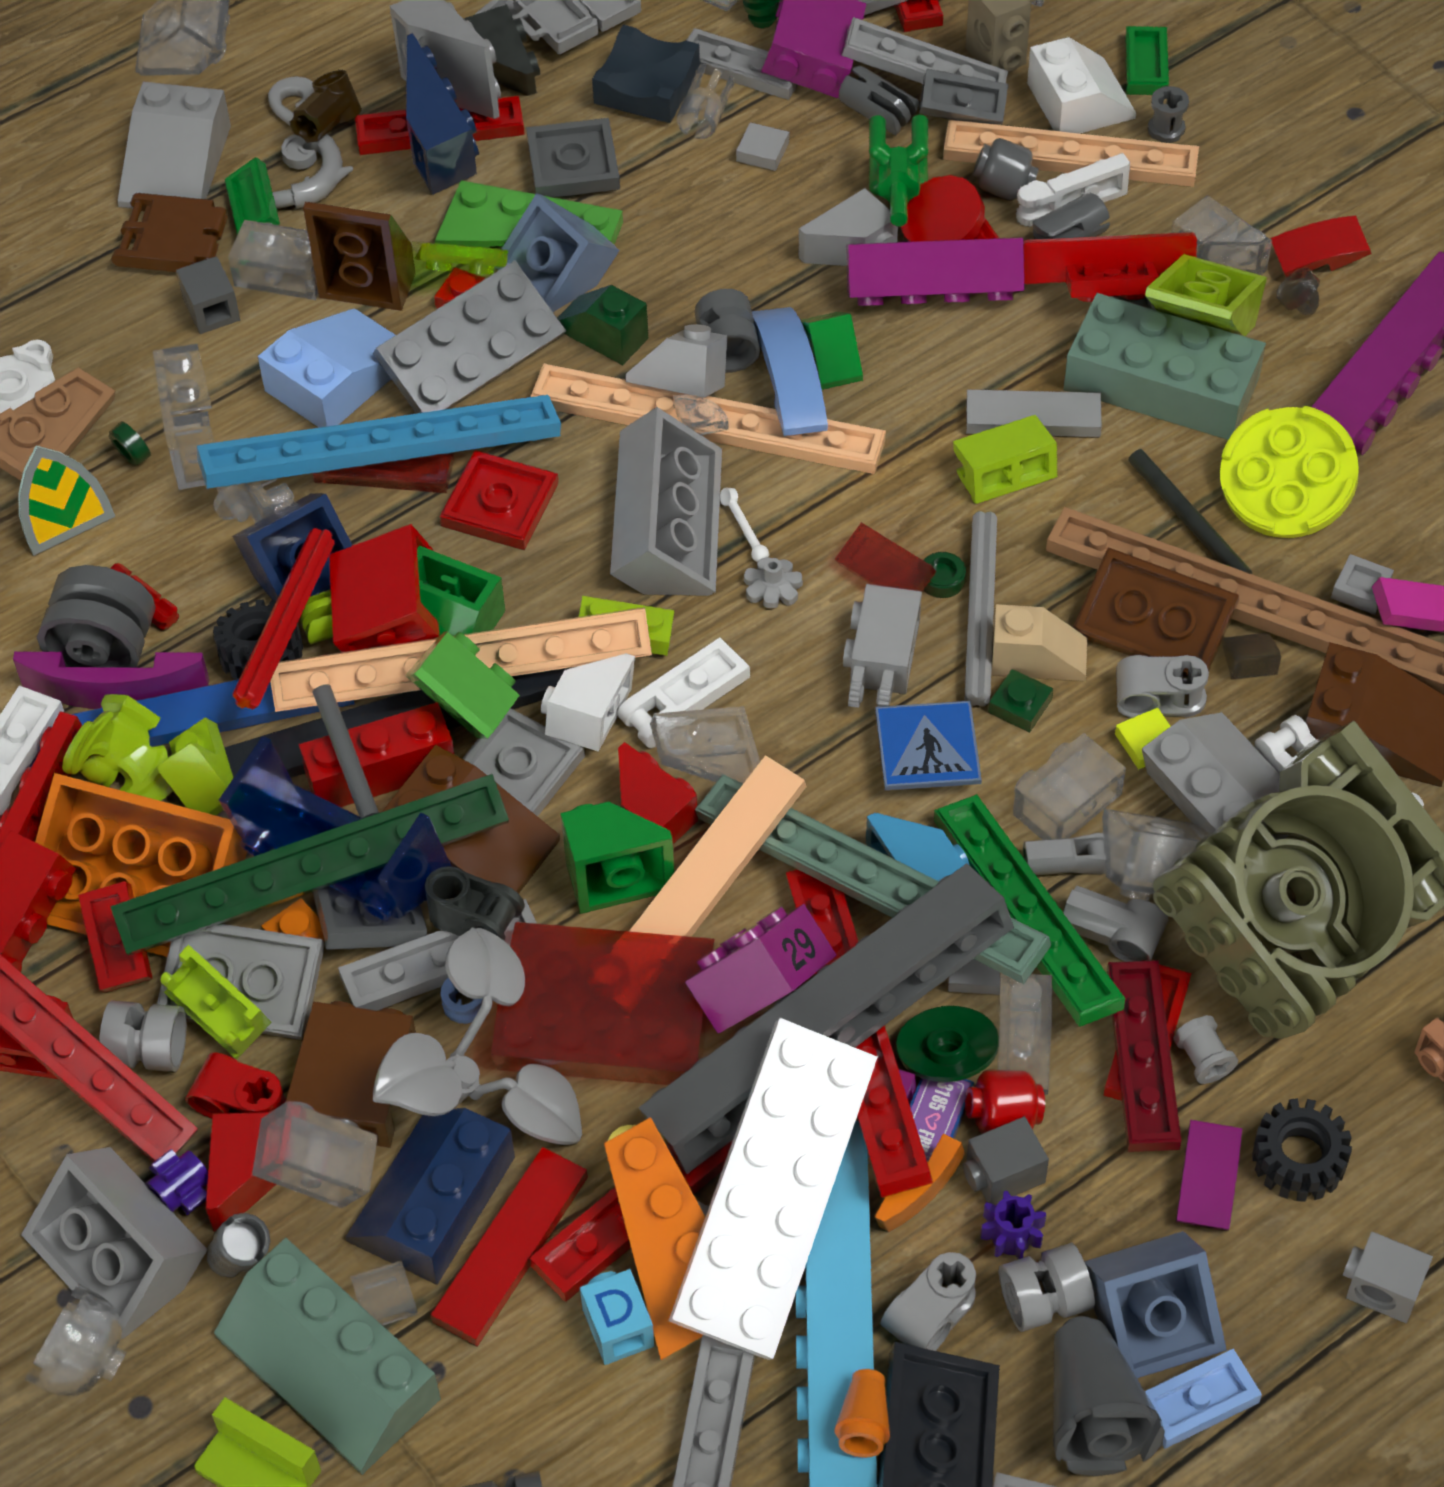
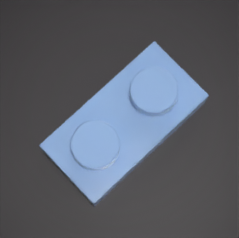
[1145,1349,1262,1449]

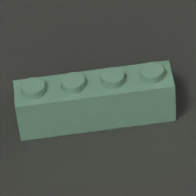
[214,1238,441,1475]

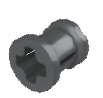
[1148,86,1189,143]

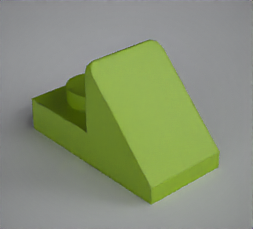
[157,717,240,815]

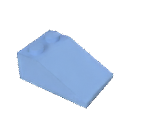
[258,308,395,428]

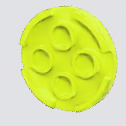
[1220,406,1359,538]

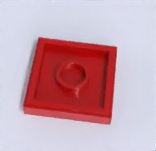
[439,450,559,551]

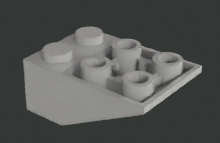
[389,0,501,119]

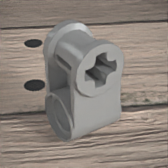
[1116,655,1209,718]
[881,1252,976,1351]

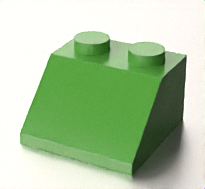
[405,631,520,739]

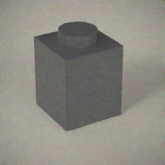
[176,256,240,334]
[963,1117,1049,1204]

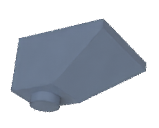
[492,193,620,312]

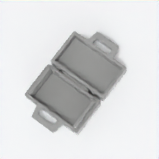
[513,0,641,54]

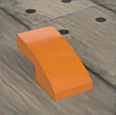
[875,1133,965,1232]

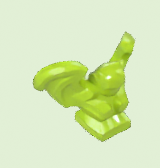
[62,694,173,801]

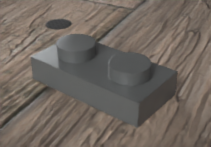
[919,69,1008,125]

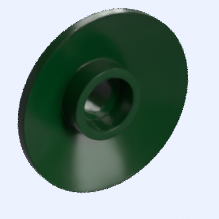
[896,1006,999,1082]

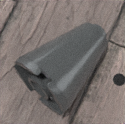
[1053,1316,1165,1476]

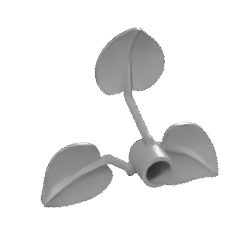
[373,927,582,1145]

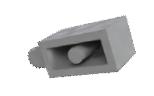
[843,584,922,708]

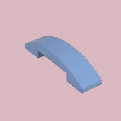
[752,307,828,436]

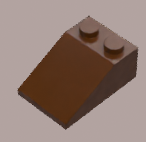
[303,202,416,311]
[1306,642,1444,787]
[382,745,560,894]

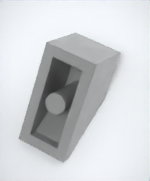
[799,188,898,266]
[626,324,727,398]

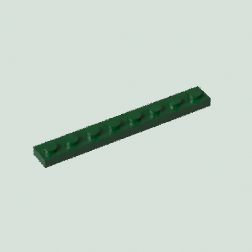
[110,774,509,956]

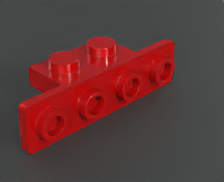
[1023,232,1197,302]

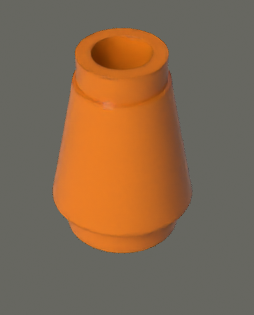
[834,1369,890,1457]

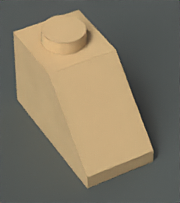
[991,604,1087,681]

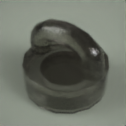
[1276,268,1320,316]

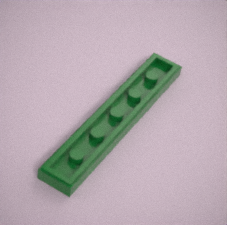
[934,794,1125,1027]

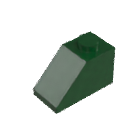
[557,285,649,365]

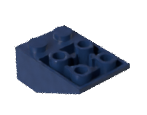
[406,33,479,195]

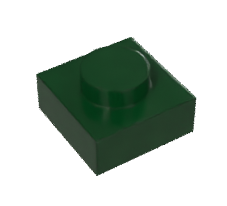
[988,669,1054,733]

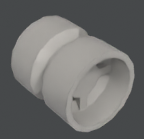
[99,1000,187,1072]
[998,1243,1095,1332]

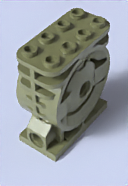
[1153,720,1444,1039]

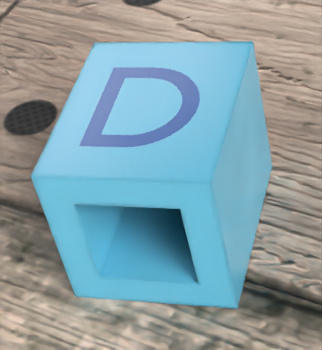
[580,1269,655,1365]

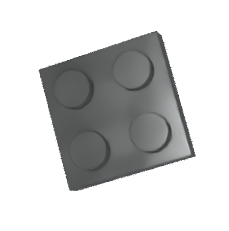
[526,118,620,197]

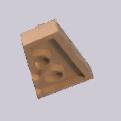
[0,368,115,481]

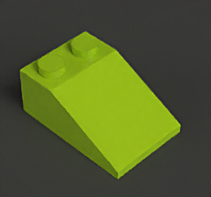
[1145,254,1267,337]

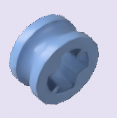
[440,978,482,1024]

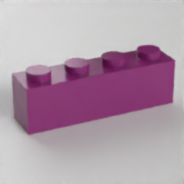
[846,238,1024,306]

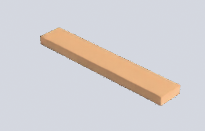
[943,120,1199,187]
[588,755,807,1017]

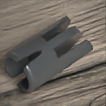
[839,66,920,136]
[1032,193,1110,239]
[206,1213,270,1278]

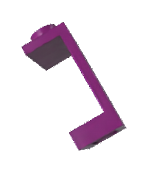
[761,0,867,99]

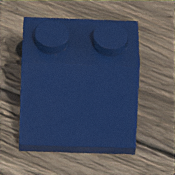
[232,493,352,601]

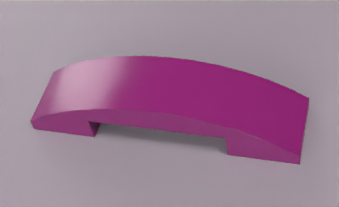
[13,651,209,709]

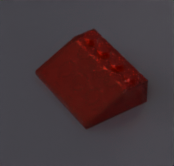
[491,922,715,1085]

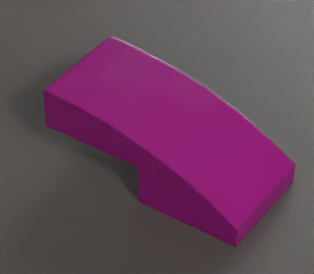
[1176,1119,1242,1231]

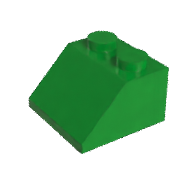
[560,801,674,914]

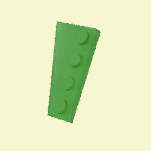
[435,180,623,252]

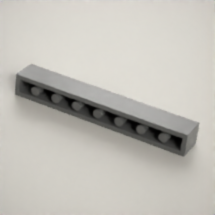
[639,863,1014,1174]

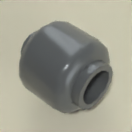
[972,138,1039,201]

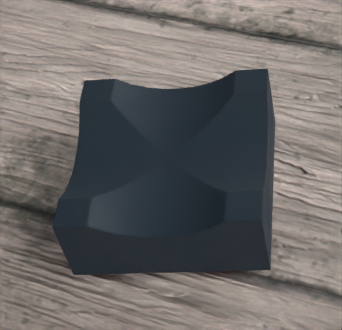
[592,25,700,123]

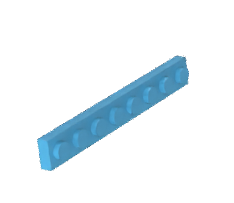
[197,395,561,489]

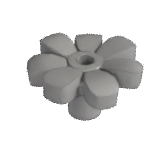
[744,557,803,608]

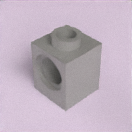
[1343,1231,1433,1324]

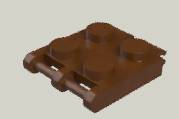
[111,193,228,272]

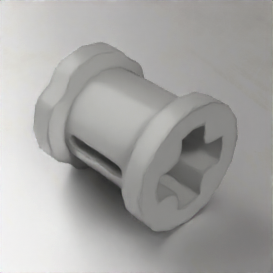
[1173,1015,1238,1084]

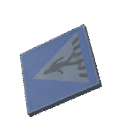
[875,701,982,790]

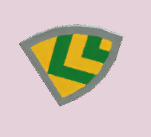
[18,445,116,556]

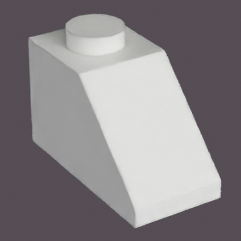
[541,653,635,752]

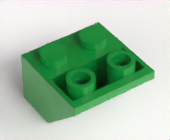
[417,545,506,636]

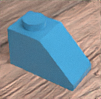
[866,813,969,881]

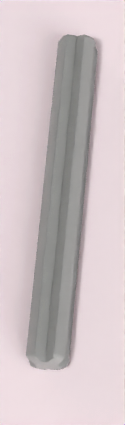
[965,511,997,707]

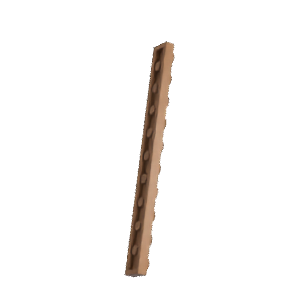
[1046,507,1444,695]

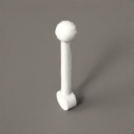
[720,488,769,562]

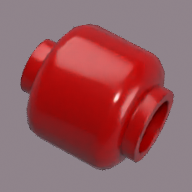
[965,1069,1045,1134]

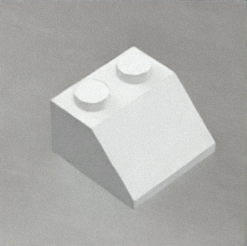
[1027,37,1136,134]

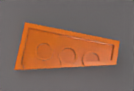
[604,1117,706,1360]

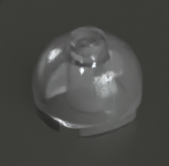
[25,1283,127,1396]

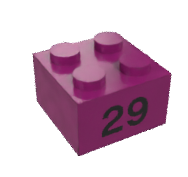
[685,904,837,1034]

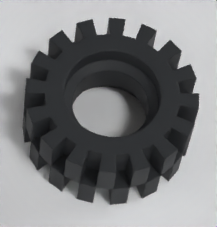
[213,599,304,680]
[1252,1098,1352,1202]

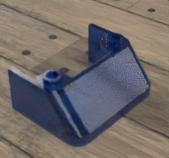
[219,736,452,921]

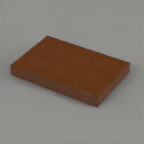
[1073,547,1239,677]

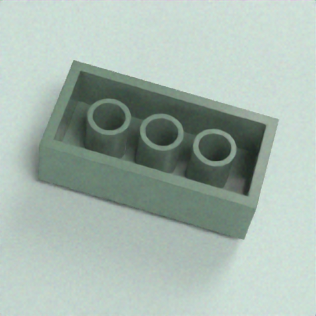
[1064,293,1266,440]

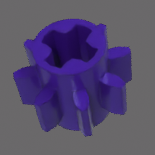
[146,1149,208,1215]
[980,1191,1046,1259]

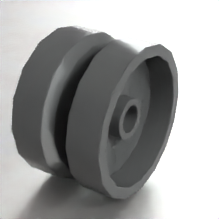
[37,565,156,668]

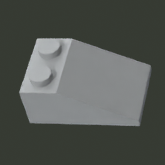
[117,82,231,209]

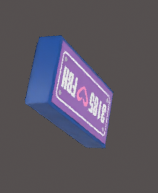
[910,1078,974,1162]

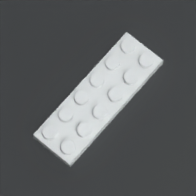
[668,1018,877,1360]

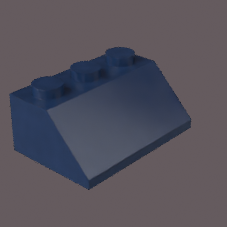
[346,1108,515,1285]

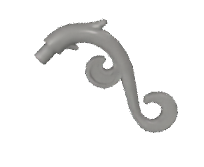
[268,76,353,209]

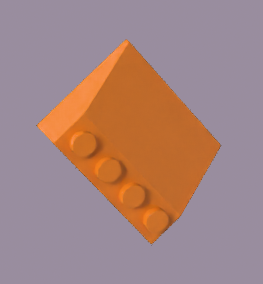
[35,773,254,957]

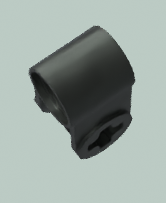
[425,866,525,941]

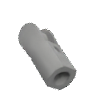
[1023,833,1115,875]

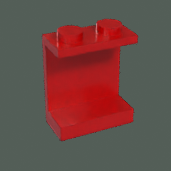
[329,524,439,652]

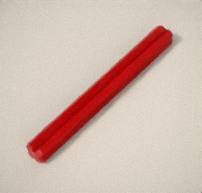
[232,528,335,710]

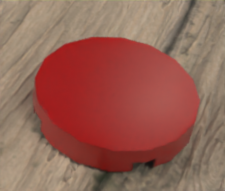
[900,175,985,242]

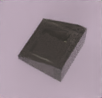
[1222,633,1281,680]

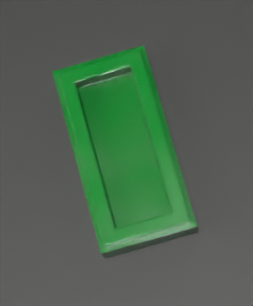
[1125,26,1169,95]
[224,157,280,246]

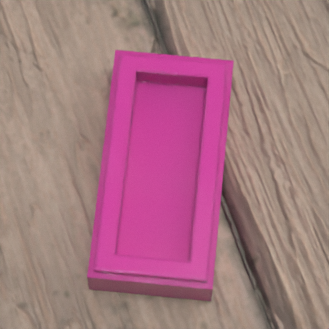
[1372,577,1444,632]

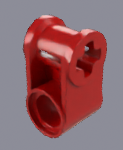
[185,1052,287,1129]

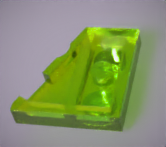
[412,241,508,275]

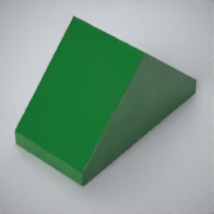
[800,311,863,390]

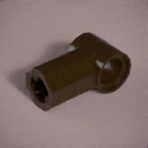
[289,70,362,143]

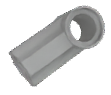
[1063,886,1169,962]

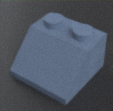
[1084,1231,1227,1378]

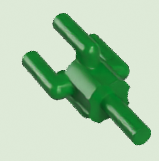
[869,115,929,226]

